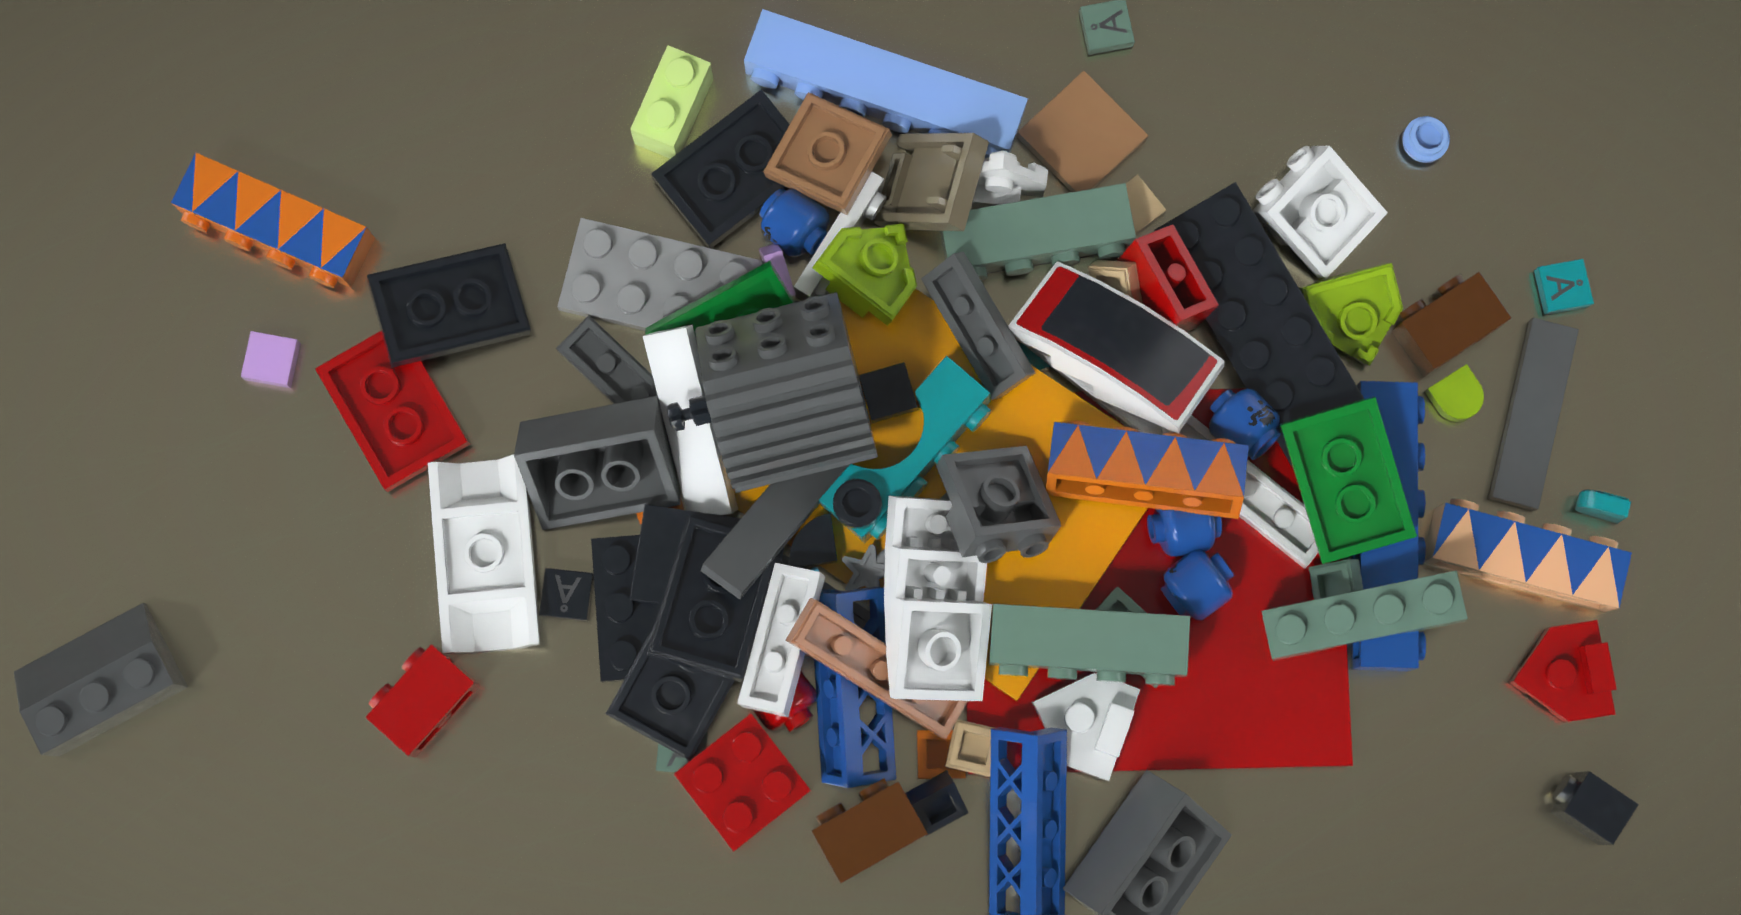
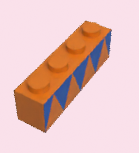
[171,153,375,288]
[1046,421,1249,519]

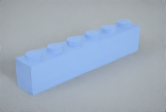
[744,9,1028,158]

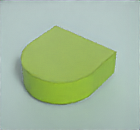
[1424,364,1484,422]

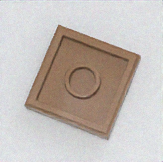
[1017,71,1149,192]
[763,92,892,215]

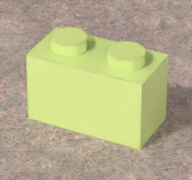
[630,45,713,159]

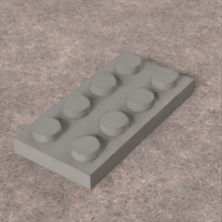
[557,218,763,331]

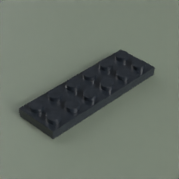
[1154,182,1364,468]

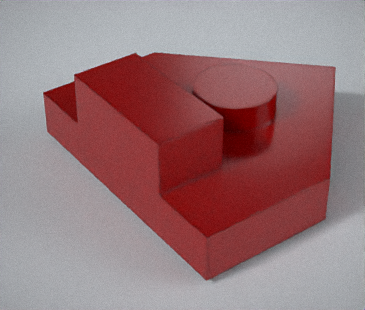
[1509,620,1617,722]

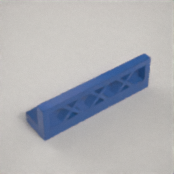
[814,587,896,788]
[989,727,1067,915]

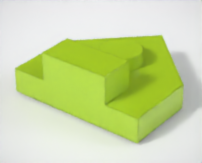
[812,224,917,326]
[1298,263,1403,366]

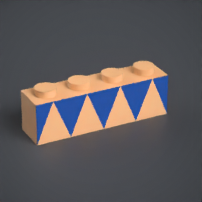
[1424,499,1632,612]

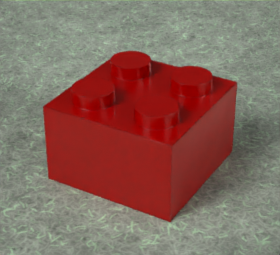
[674,713,811,852]

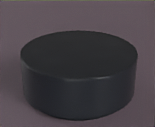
[833,479,883,529]

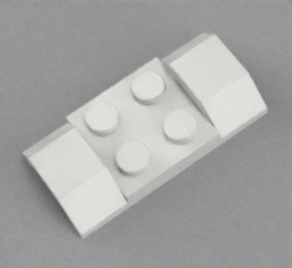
[428,454,540,654]

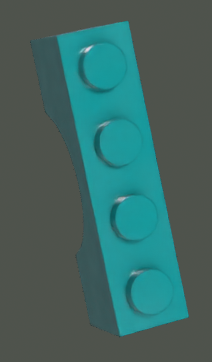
[819,356,992,543]

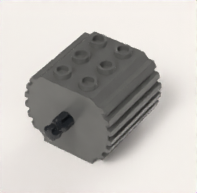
[667,292,878,493]

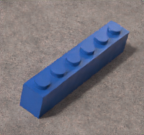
[1351,381,1426,671]

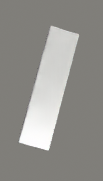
[643,325,738,515]

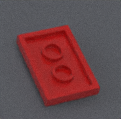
[315,331,470,492]

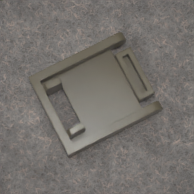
[874,133,989,231]

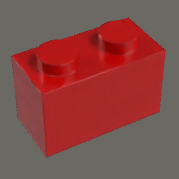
[1117,224,1219,332]
[365,644,481,758]

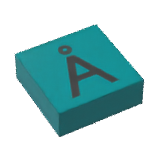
[1534,259,1594,315]

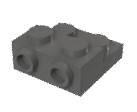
[936,446,1061,563]

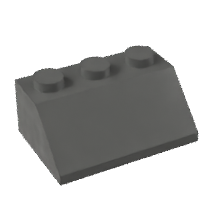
[514,396,680,530]
[14,603,188,757]
[1063,770,1232,915]

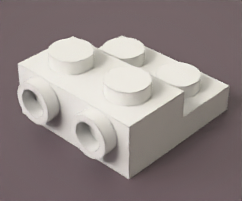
[1253,146,1388,279]

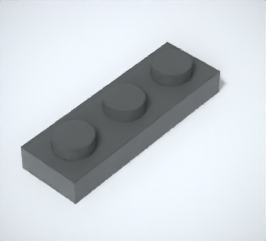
[921,252,1035,400]

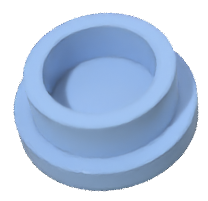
[1402,116,1450,163]

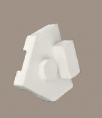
[972,151,1048,208]
[1032,673,1140,781]

